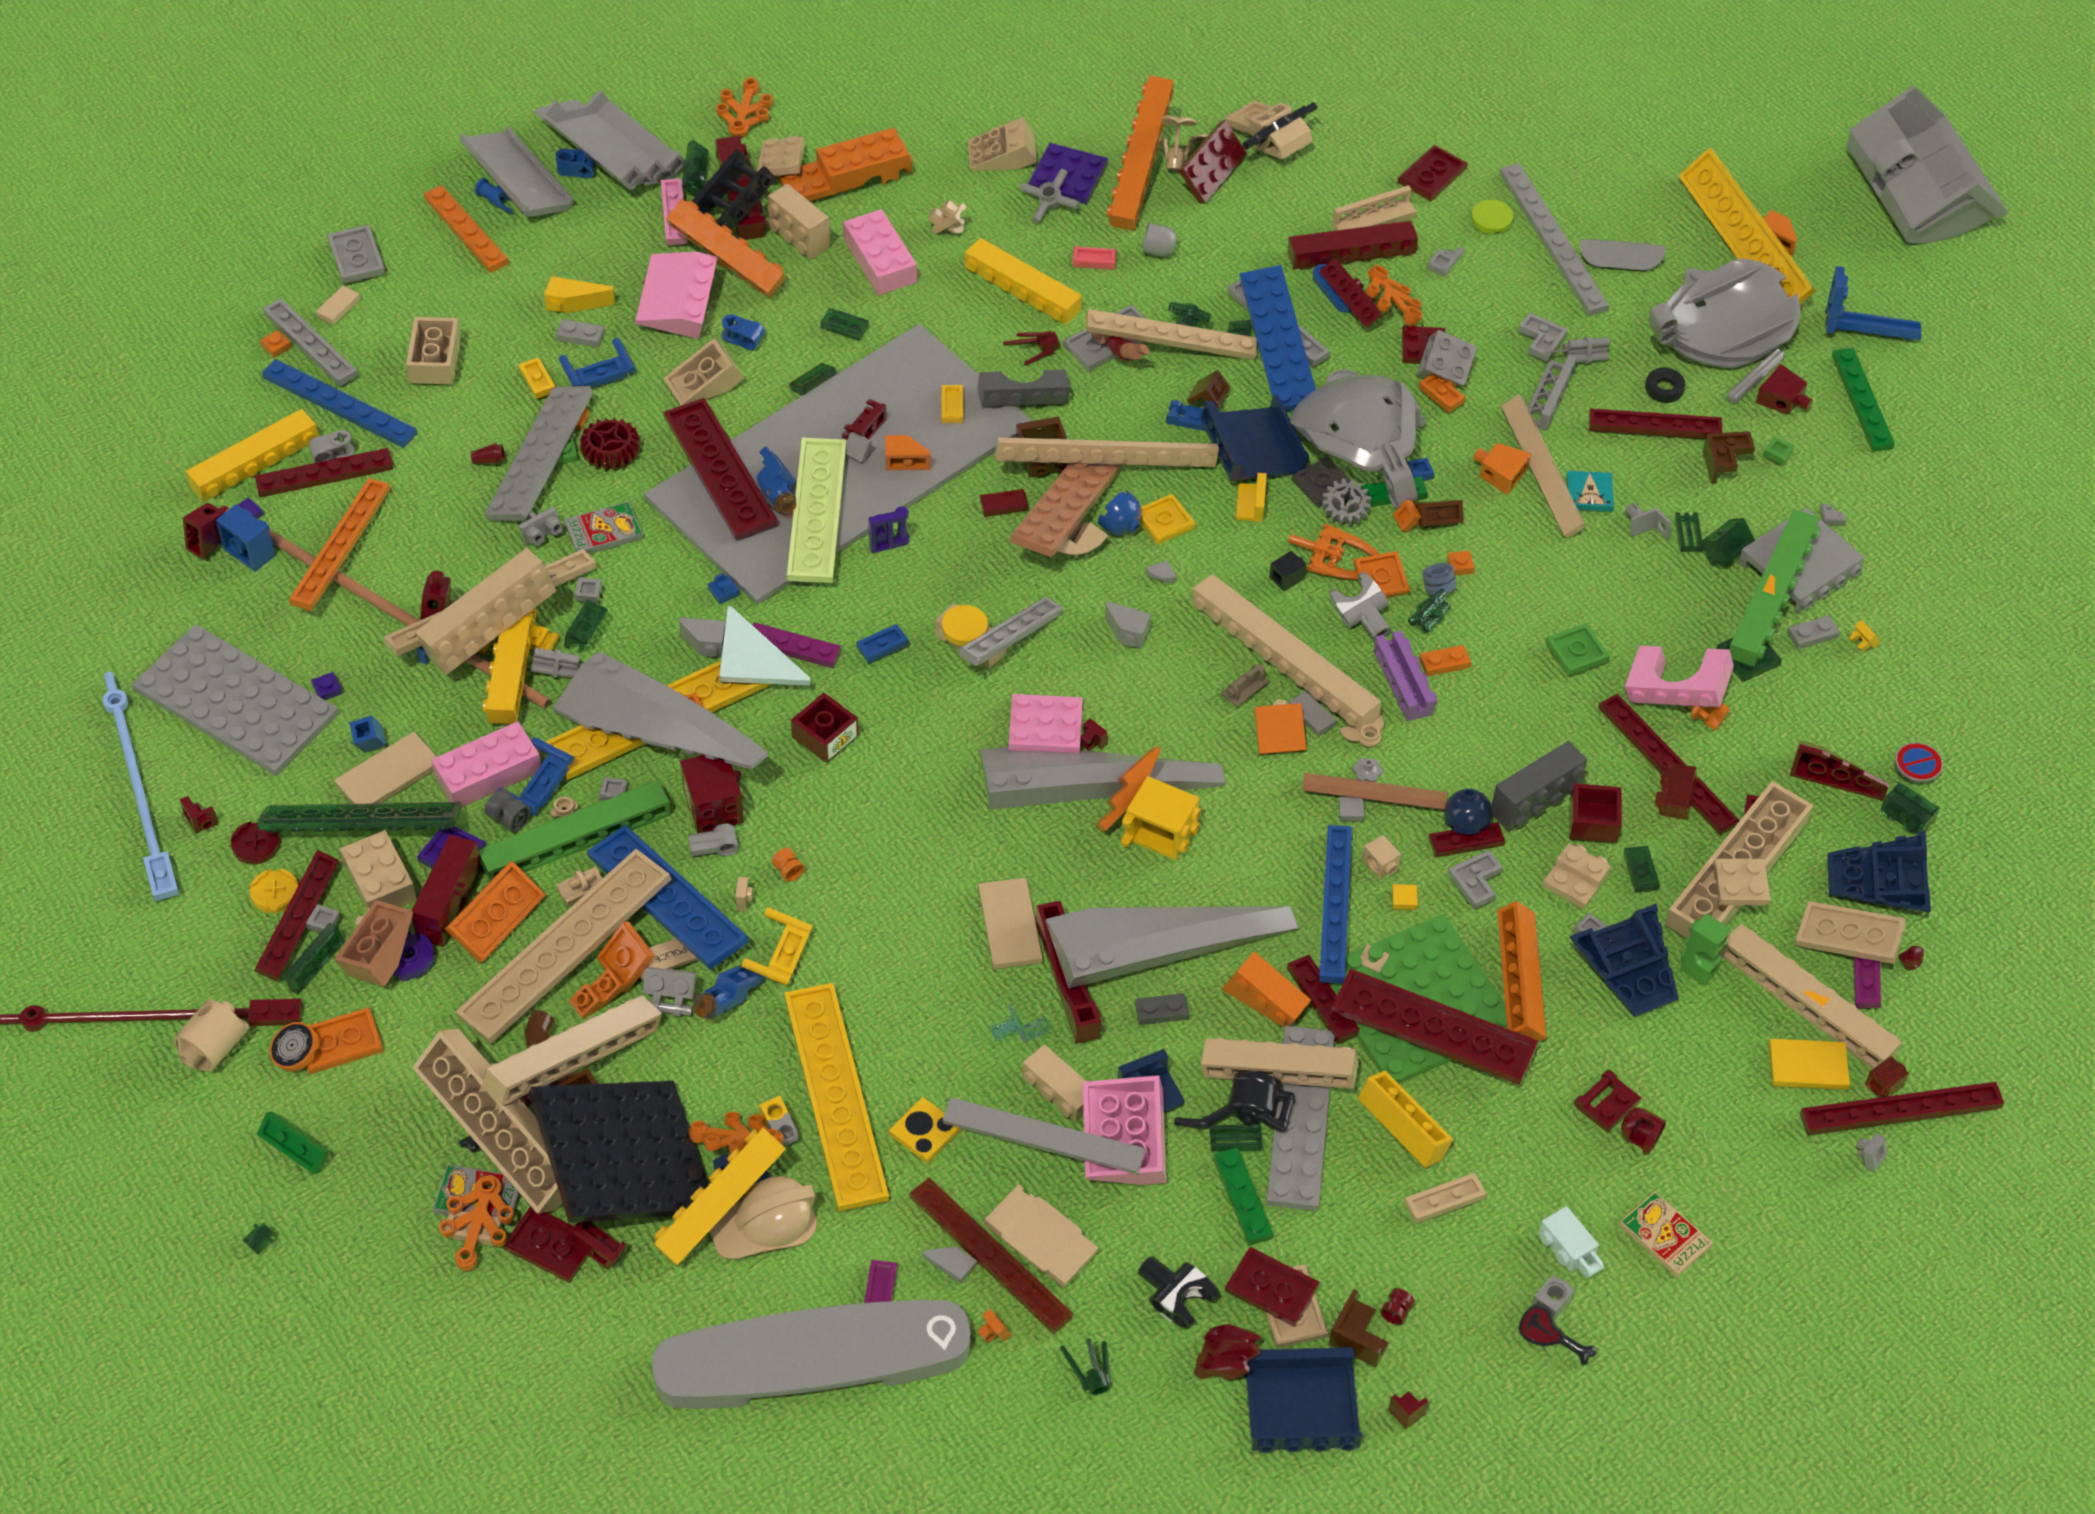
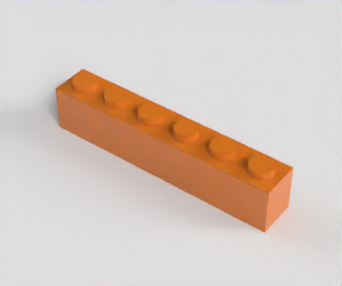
[666,198,785,299]
[1497,901,1546,1041]

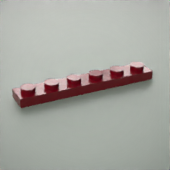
[1588,408,1723,438]
[254,448,393,498]
[254,850,339,982]

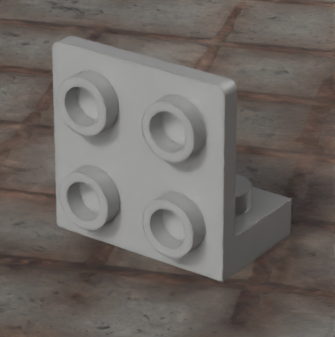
[1416,330,1477,386]

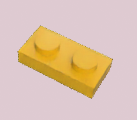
[518,357,556,399]

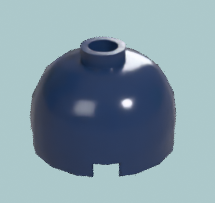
[1444,789,1493,834]

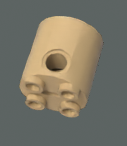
[173,999,249,1072]

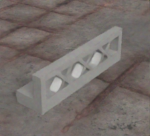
[1528,355,1577,431]

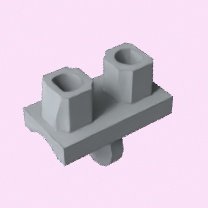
[518,507,562,546]

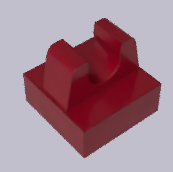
[1081,718,1108,751]

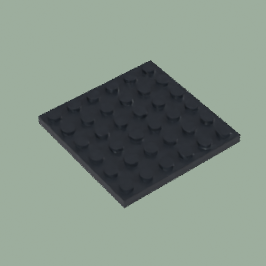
[528,1080,709,1223]

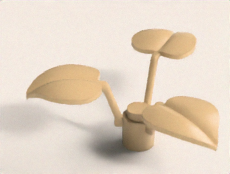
[1160,116,1209,171]

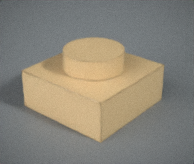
[735,877,753,911]

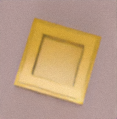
[1392,884,1418,910]

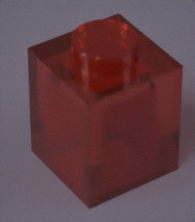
[1865,1056,1909,1098]

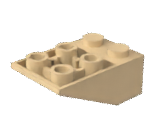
[968,117,1037,171]

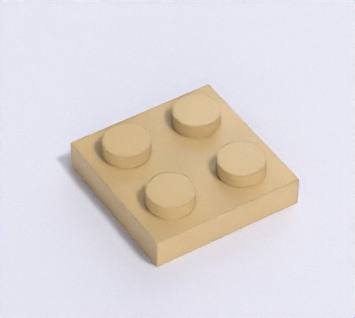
[1714,859,1770,905]

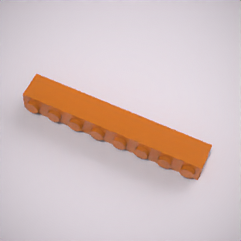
[1107,75,1174,231]

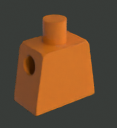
[1473,443,1531,495]

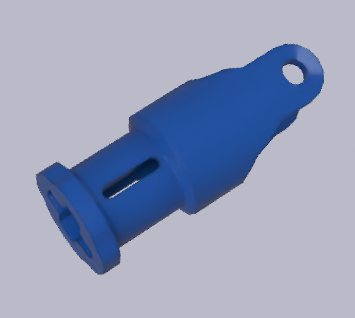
[474,178,514,215]

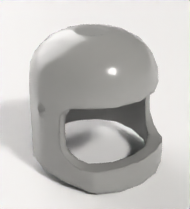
[1143,222,1177,258]

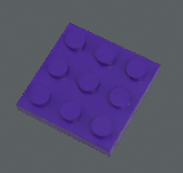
[1028,142,1108,205]

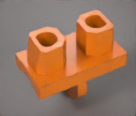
[1686,704,1730,730]

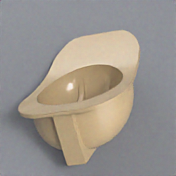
[710,1176,817,1260]

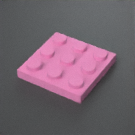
[1008,694,1083,753]

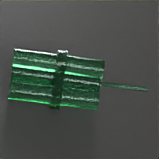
[1408,589,1451,633]

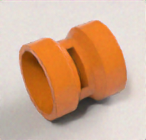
[771,848,805,882]

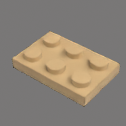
[757,136,805,176]

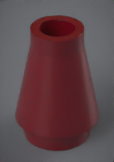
[471,443,505,465]

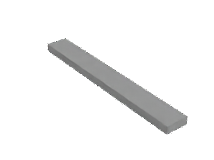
[943,1098,1146,1175]

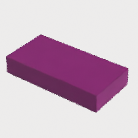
[864,1260,897,1303]

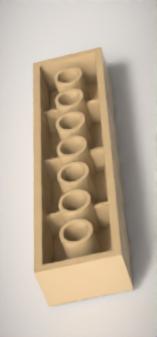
[1665,781,1814,938]
[412,1029,562,1214]

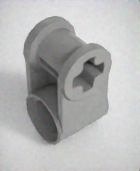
[309,430,355,463]

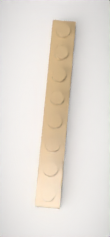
[1086,309,1256,360]

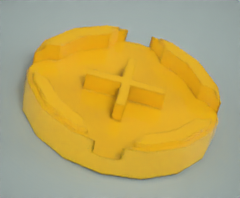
[942,605,988,646]
[250,869,298,914]

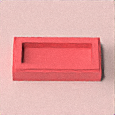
[1072,246,1116,270]

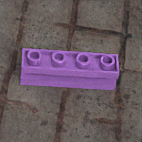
[1373,631,1437,721]

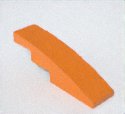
[1095,746,1161,832]

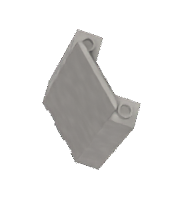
[534,90,687,190]

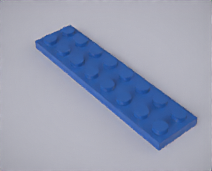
[1239,265,1316,412]
[587,825,749,970]

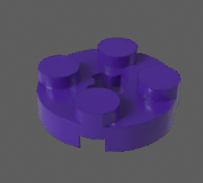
[393,932,435,981]

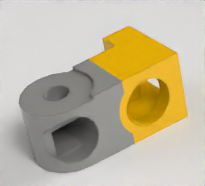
[759,1096,799,1147]

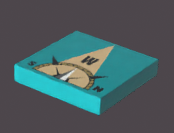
[1566,471,1614,512]

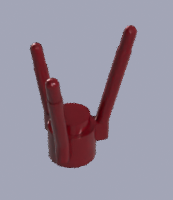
[1003,331,1059,365]

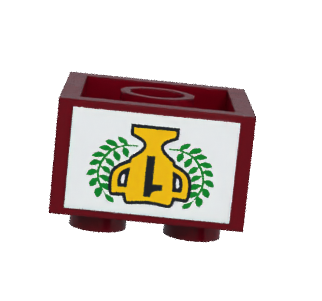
[791,692,859,762]

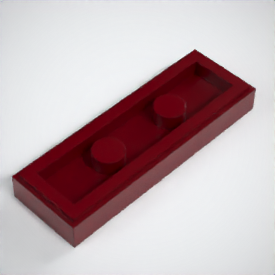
[1428,822,1505,858]

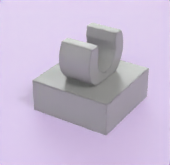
[1856,1134,1887,1172]

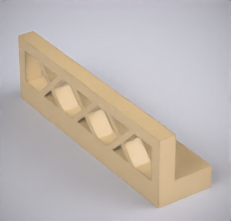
[1332,185,1417,231]

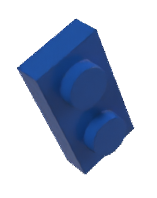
[856,624,908,663]

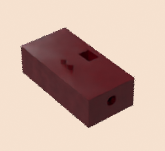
[411,835,482,947]

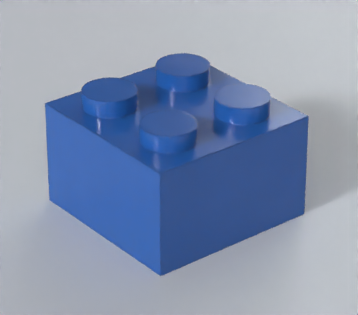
[216,504,275,572]

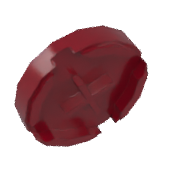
[231,820,281,865]

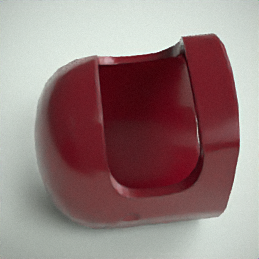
[1621,1107,1666,1155]

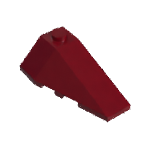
[1790,740,1889,801]

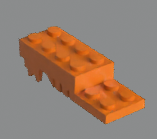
[778,128,913,201]

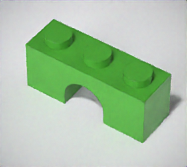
[1680,913,1731,986]

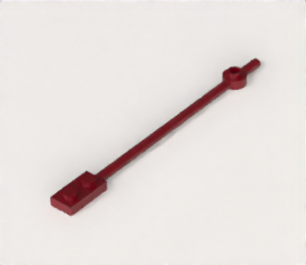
[0,998,302,1032]

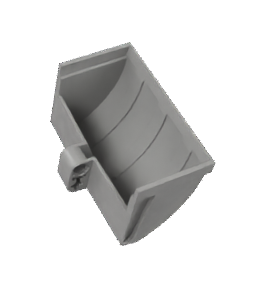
[1847,85,2009,243]

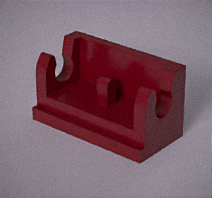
[842,399,887,440]
[565,1222,626,1270]

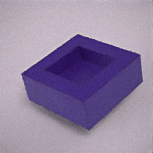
[311,672,343,700]

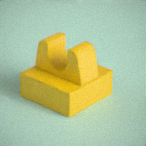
[1849,620,1881,651]

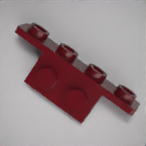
[1320,258,1383,328]

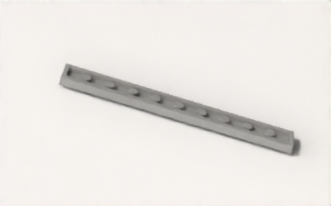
[1500,163,1609,316]

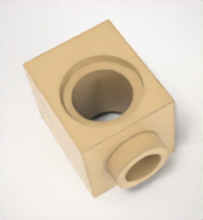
[1362,835,1401,879]

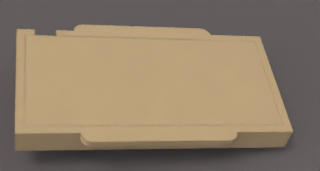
[984,1184,1099,1288]

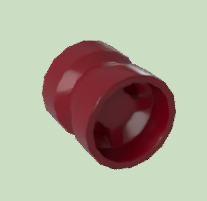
[1380,1288,1415,1325]

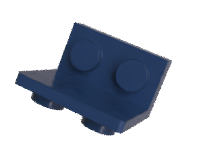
[1117,1049,1184,1113]

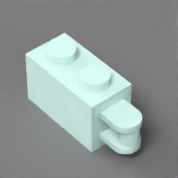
[1538,1206,1604,1278]

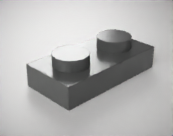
[1135,993,1189,1025]

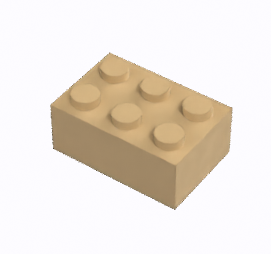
[768,184,830,260]
[406,317,461,384]
[339,830,417,910]

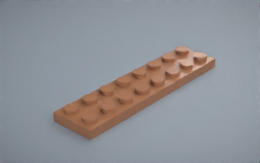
[1010,463,1123,557]

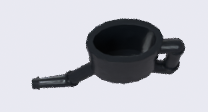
[1174,1071,1296,1132]

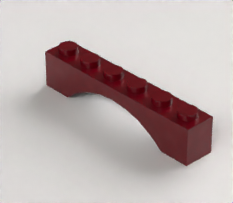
[1035,901,1101,1043]

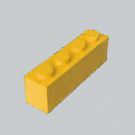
[1358,1071,1453,1168]

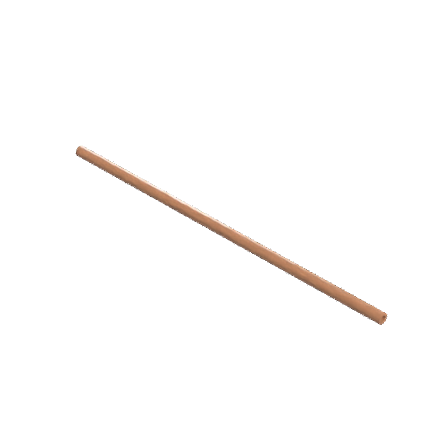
[269,530,551,709]

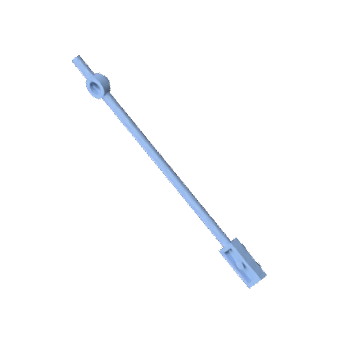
[102,672,179,901]

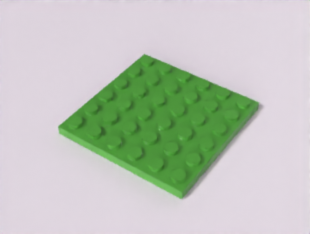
[1318,914,1507,1084]

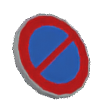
[1895,742,1943,783]

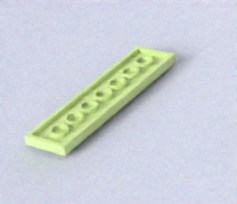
[787,438,847,583]

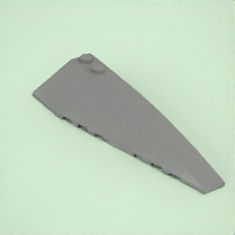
[553,651,769,769]

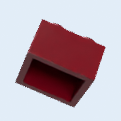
[1569,783,1622,843]

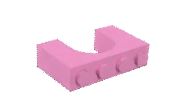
[1625,646,1734,707]

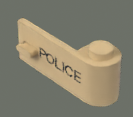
[640,939,698,982]

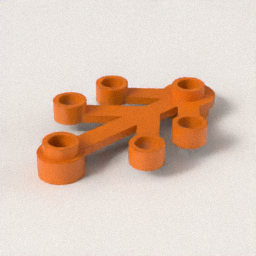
[716,77,773,138]
[1365,265,1422,326]
[688,1112,784,1153]
[439,1176,514,1271]

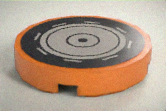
[269,1022,319,1072]

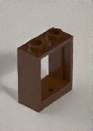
[1016,416,1069,478]

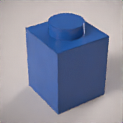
[349,715,386,753]

